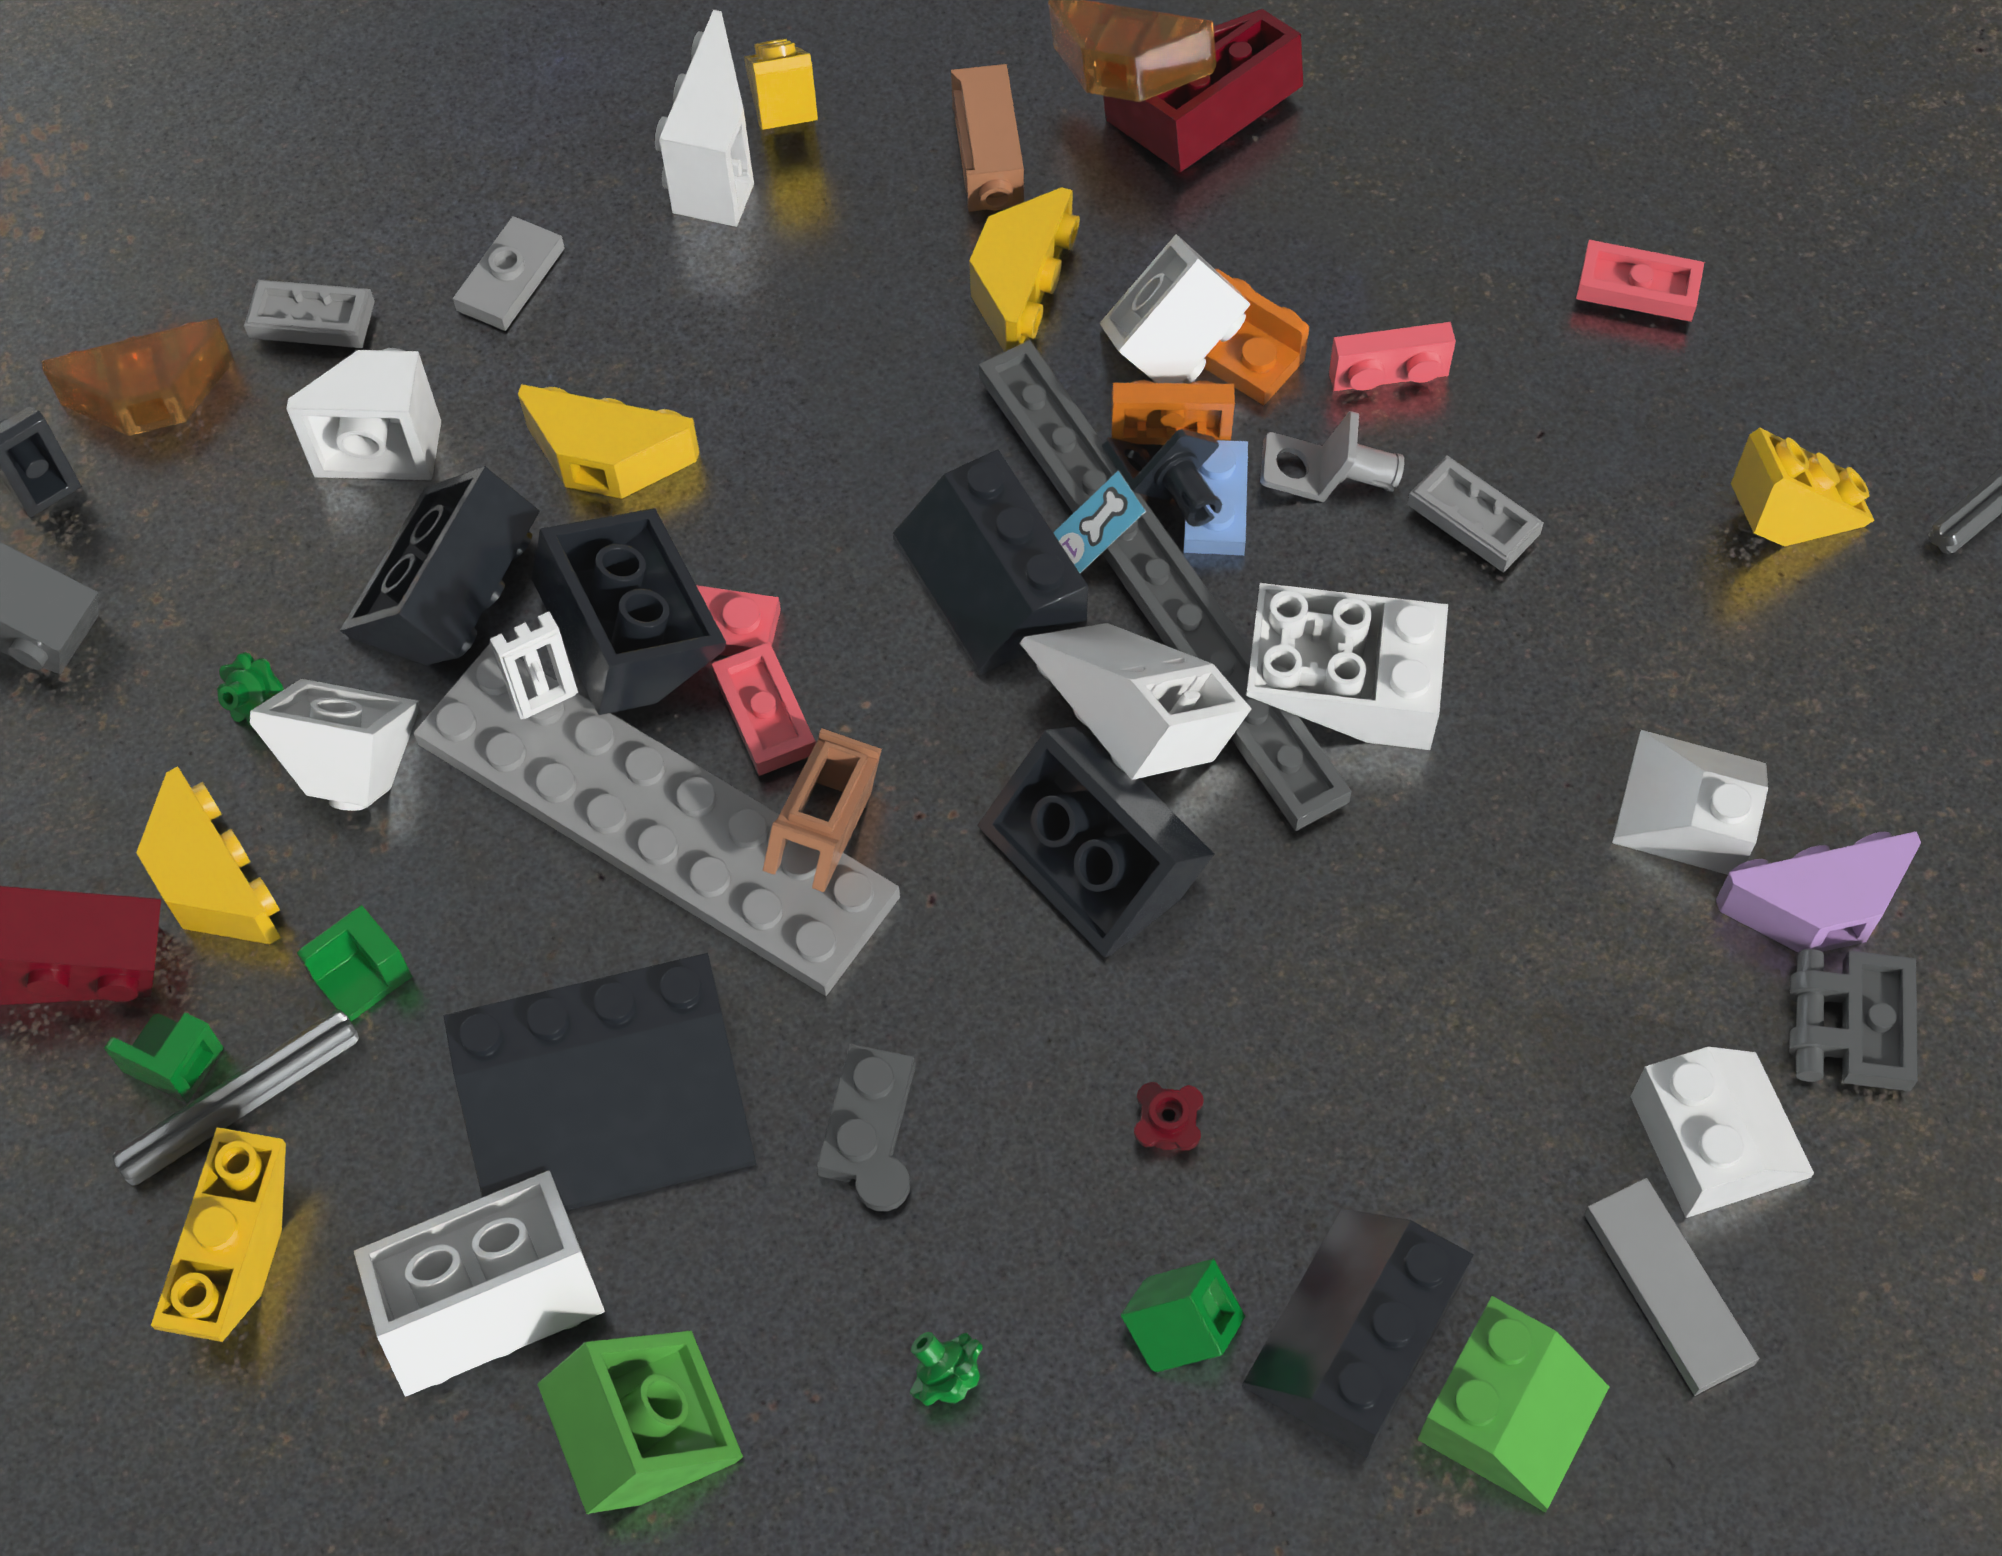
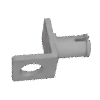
[1260,411,1404,502]

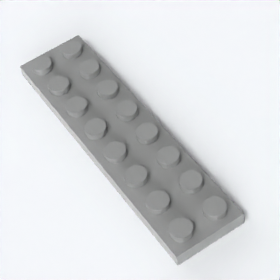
[414,643,900,996]

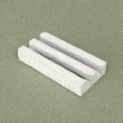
[490,612,578,719]

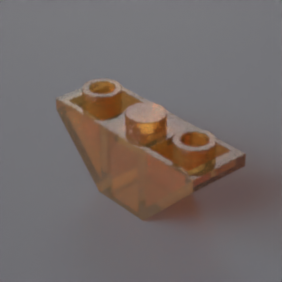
[1048,0,1216,102]
[41,318,234,436]

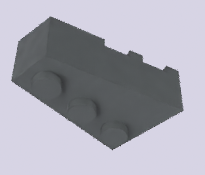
[0,542,99,675]

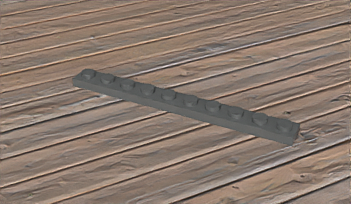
[979,340,1352,831]

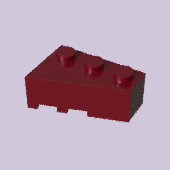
[1100,9,1303,172]
[0,886,161,1005]

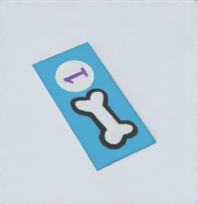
[1053,470,1146,573]

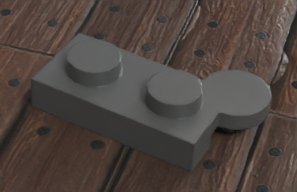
[817,1044,916,1211]

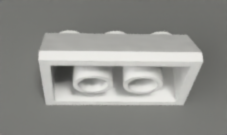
[354,1170,605,1397]

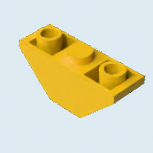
[744,39,818,130]
[969,187,1080,352]
[518,384,699,499]
[1731,428,1874,547]
[136,766,281,945]
[151,1127,286,1342]

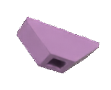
[1716,832,1921,952]

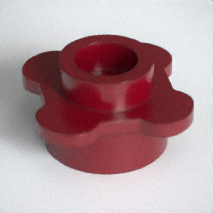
[1134,1082,1204,1150]

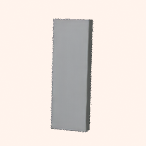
[1584,1178,1760,1396]

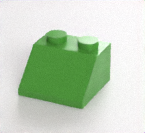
[1417,1296,1609,1512]
[537,1331,743,1514]

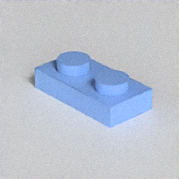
[1184,440,1248,556]

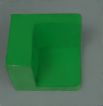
[297,905,413,1021]
[104,1012,225,1104]
[1121,1258,1246,1372]

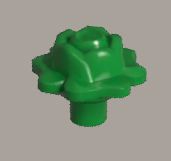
[217,652,284,727]
[910,1332,983,1406]

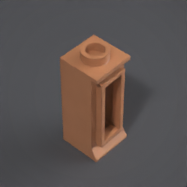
[951,64,1024,212]
[762,728,882,892]

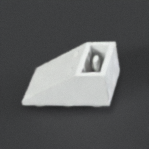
[655,10,754,227]
[1246,583,1448,750]
[1020,623,1251,780]

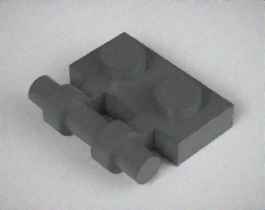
[1789,949,1918,1091]

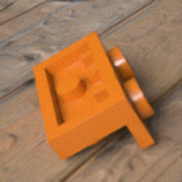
[1204,269,1309,406]
[1111,380,1235,445]

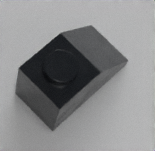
[0,407,82,518]

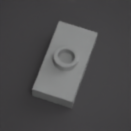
[453,216,565,331]
[244,279,375,348]
[1407,456,1544,573]

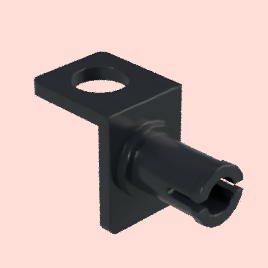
[1102,429,1222,527]

